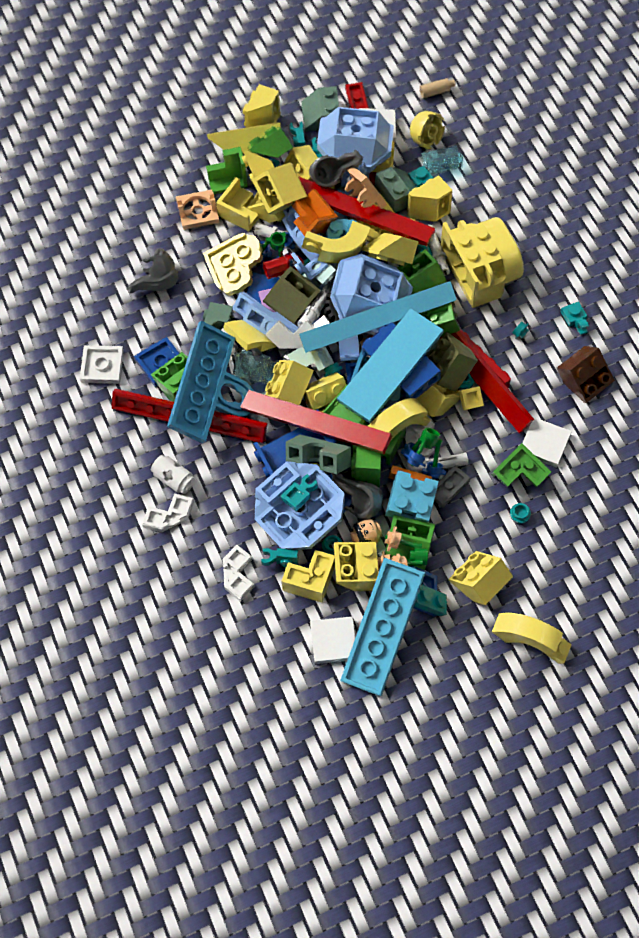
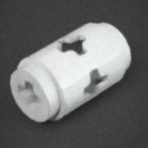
[151,455,195,494]

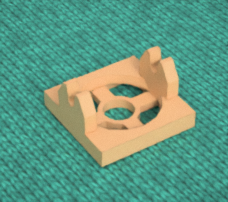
[345,166,387,209]
[176,190,219,230]

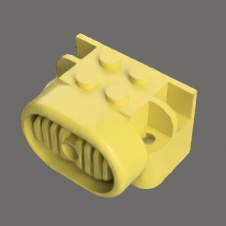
[441,217,524,308]

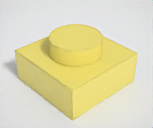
[459,386,484,411]

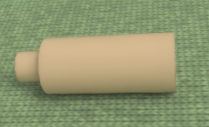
[419,78,456,98]

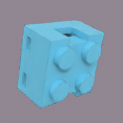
[385,470,439,522]

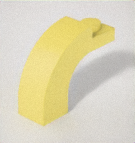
[301,221,371,263]
[368,398,431,440]
[492,613,571,664]

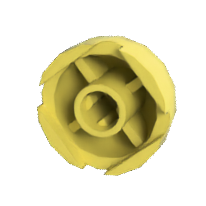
[410,111,445,149]

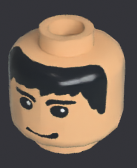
[350,519,382,544]

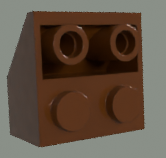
[557,346,615,403]

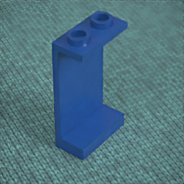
[362,322,441,399]
[253,410,337,478]

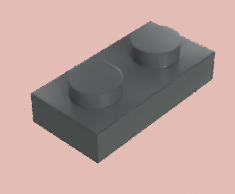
[434,466,470,508]

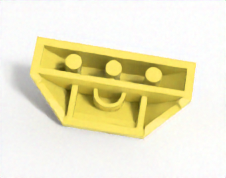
[207,122,281,155]

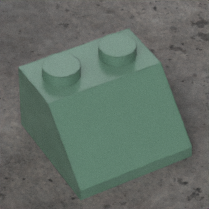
[301,86,339,132]
[374,167,417,213]

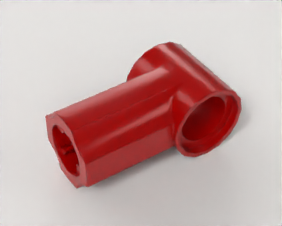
[263,252,304,279]

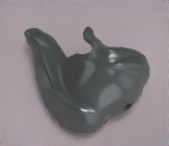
[309,150,363,188]
[126,248,179,294]
[332,473,383,520]

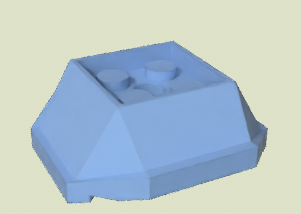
[317,107,394,173]
[330,254,413,336]
[255,461,345,550]

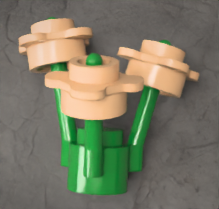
[378,526,428,570]

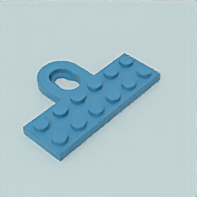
[167,321,253,443]

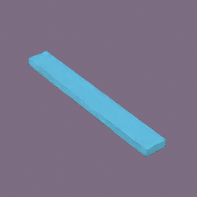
[299,281,457,353]

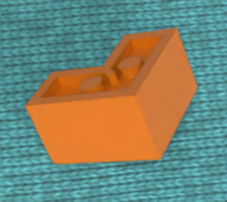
[292,189,338,236]

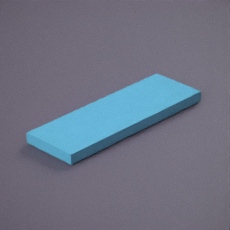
[337,309,443,423]
[340,558,426,696]

